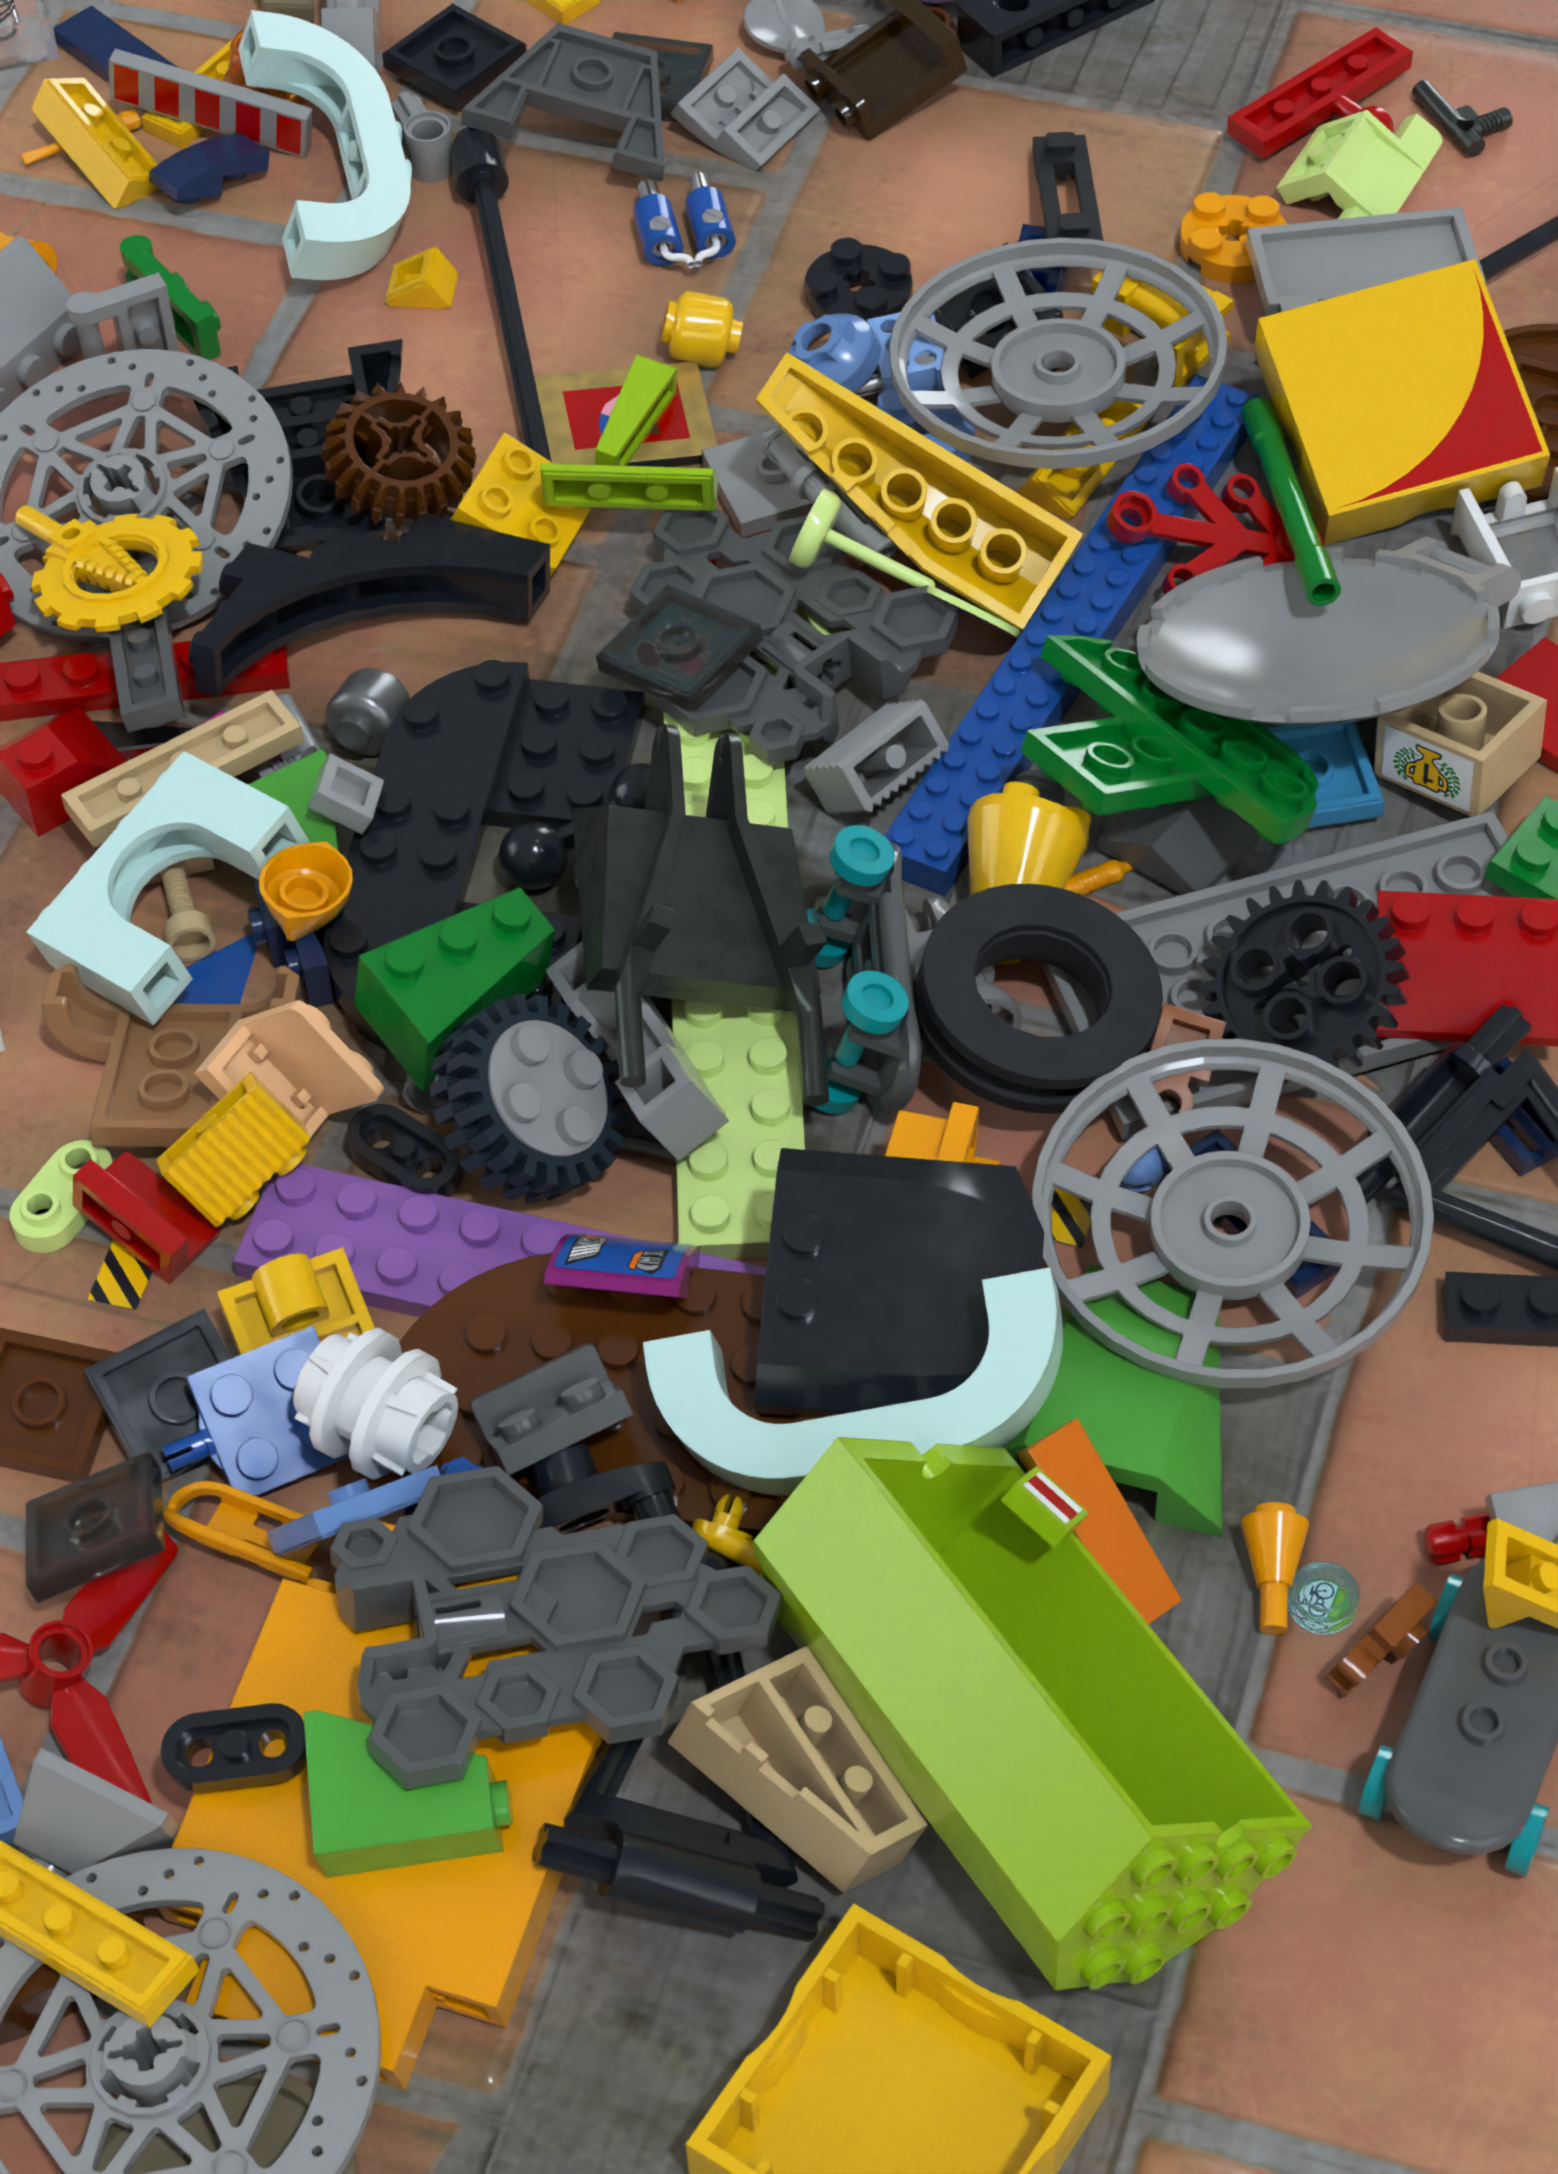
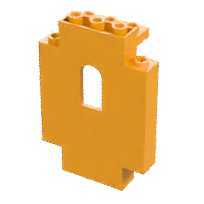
[157,1521,604,2091]

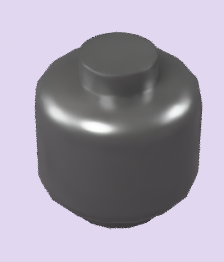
[325,668,410,756]

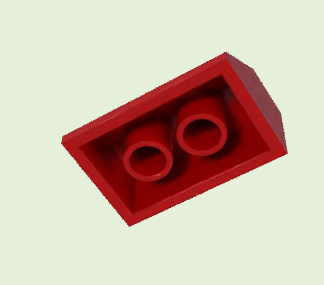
[1375,890,1558,1047]

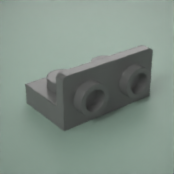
[469,1343,634,1475]

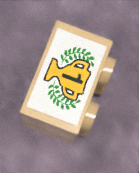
[1374,671,1547,816]

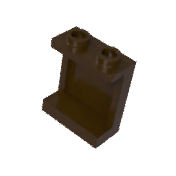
[800,0,968,141]

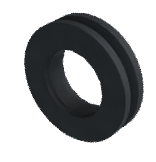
[913,884,1163,1114]

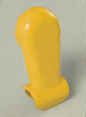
[692,1494,763,1575]

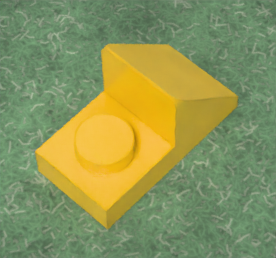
[1483,1518,1558,1629]

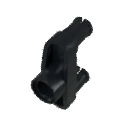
[530,1444,681,1535]

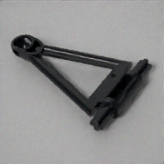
[1335,1004,1558,1271]
[533,1549,825,1940]

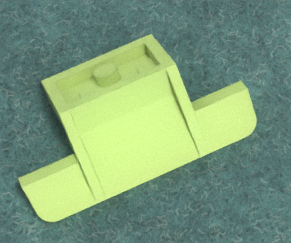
[1276,110,1442,219]

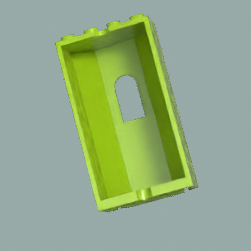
[754,1437,1313,1990]

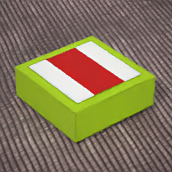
[1000,1466,1089,1549]

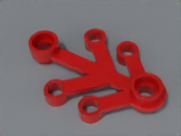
[1106,463,1323,595]

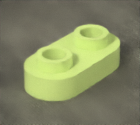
[9,1140,113,1253]

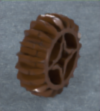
[321,382,476,530]

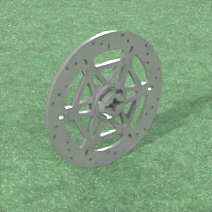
[0,349,293,643]
[0,1848,382,2174]

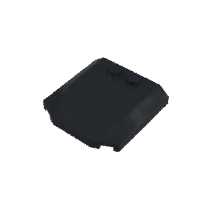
[755,1148,1045,1418]

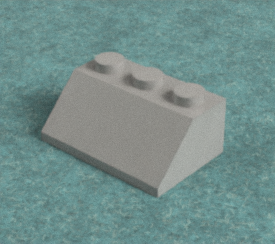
[0,236,81,413]

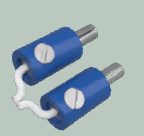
[633,173,736,268]

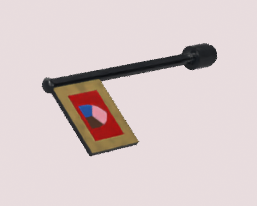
[450,127,718,467]

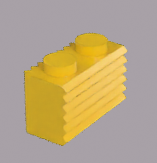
[156,1071,311,1227]

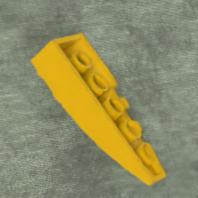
[755,352,1083,632]

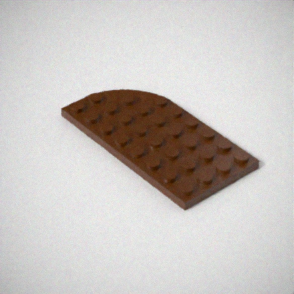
[357,1254,817,1538]

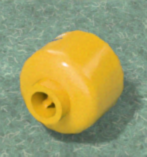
[660,290,743,368]

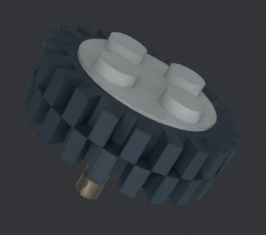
[430,994,629,1203]

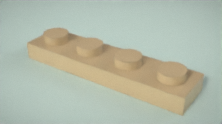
[61,690,304,848]

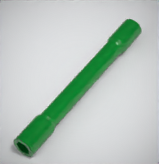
[1241,397,1341,606]

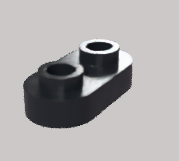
[347,1104,463,1197]
[161,1703,307,1793]

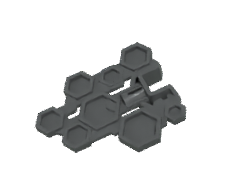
[629,508,960,764]
[330,1466,782,1789]

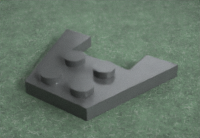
[461,23,665,182]

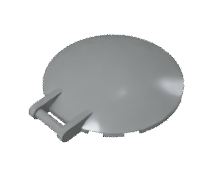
[1137,536,1521,726]

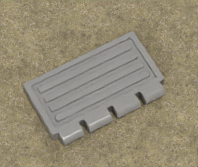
[1246,207,1486,316]

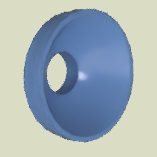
[788,313,881,393]

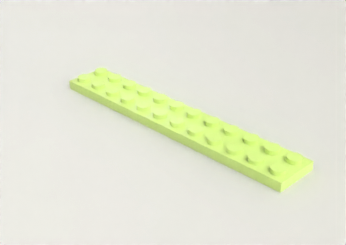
[664,665,805,1259]

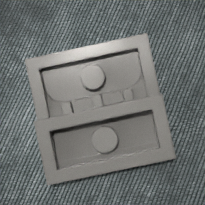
[670,48,821,171]

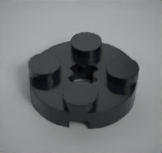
[805,238,913,324]

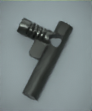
[1412,80,1513,157]

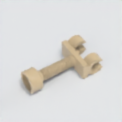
[146,857,216,962]

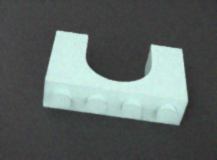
[26,751,310,1026]

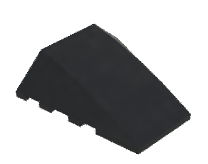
[193,339,403,553]

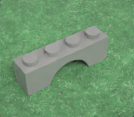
[545,941,729,1161]

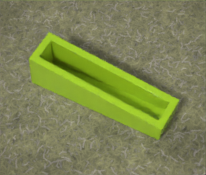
[596,354,677,466]

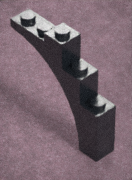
[188,514,550,697]

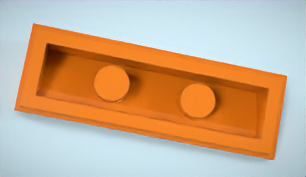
[1017,1418,1182,1625]

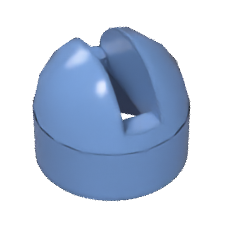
[1120,1135,1170,1193]

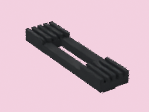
[1033,132,1104,241]

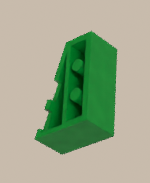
[354,887,555,1092]

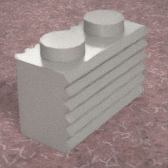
[804,699,949,815]

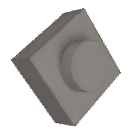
[307,753,384,834]

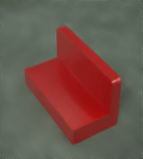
[73,1152,220,1285]

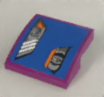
[544,1233,701,1298]

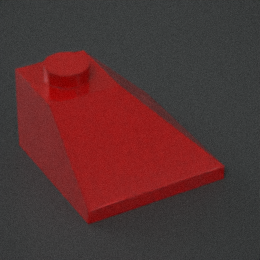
[0,705,127,837]

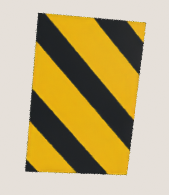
[1051,1188,1092,1248]
[87,1239,153,1310]

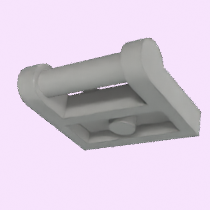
[66,272,179,360]

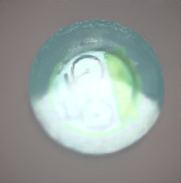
[1288,1561,1360,1635]

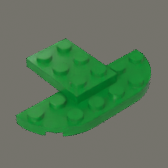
[1020,635,1319,845]

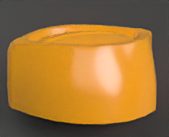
[259,841,353,941]

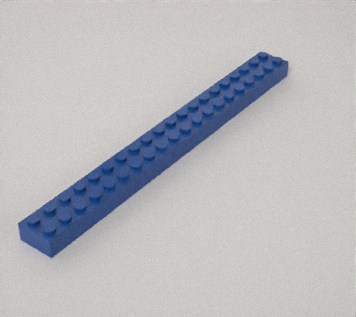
[884,374,1260,897]

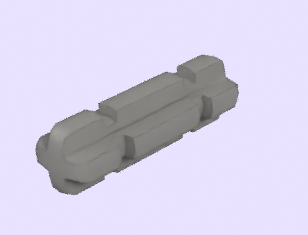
[784,24,870,70]

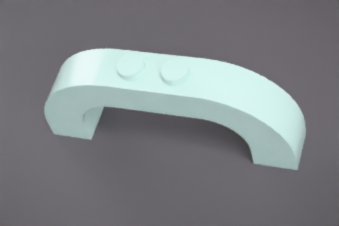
[238,10,412,280]
[643,1267,1063,1496]

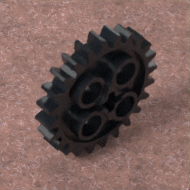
[1199,880,1410,1084]

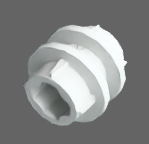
[293,1328,458,1480]

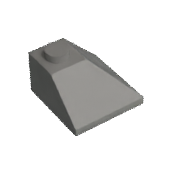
[13,1748,180,1883]

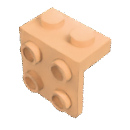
[194,1000,384,1137]

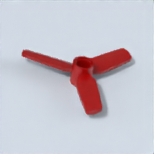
[0,1521,178,1805]

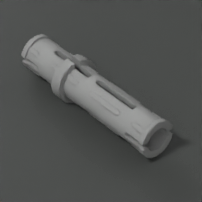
[762,428,897,569]

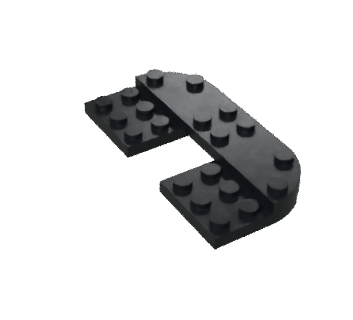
[324,660,646,1052]

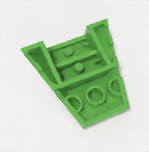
[1001,1265,1222,1538]

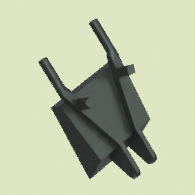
[573,724,829,1106]

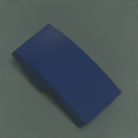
[149,133,270,204]
[247,882,334,1007]

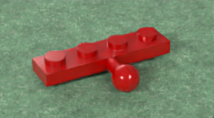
[1227,27,1413,159]

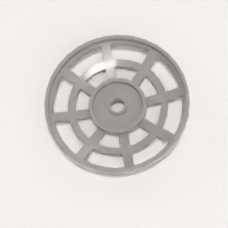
[889,238,1227,469]
[1032,1039,1434,1388]

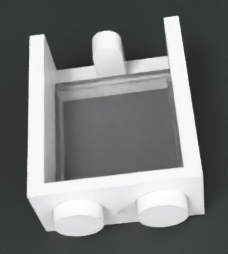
[1450,467,1558,629]

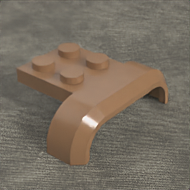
[41,964,301,1148]

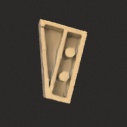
[667,1646,928,1893]

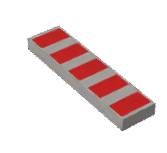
[109,48,313,158]

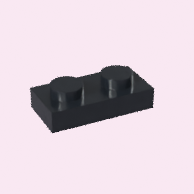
[1443,1271,1558,1347]

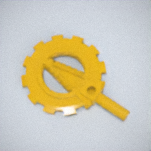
[15,505,204,632]

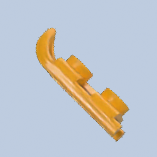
[162,1481,336,1583]

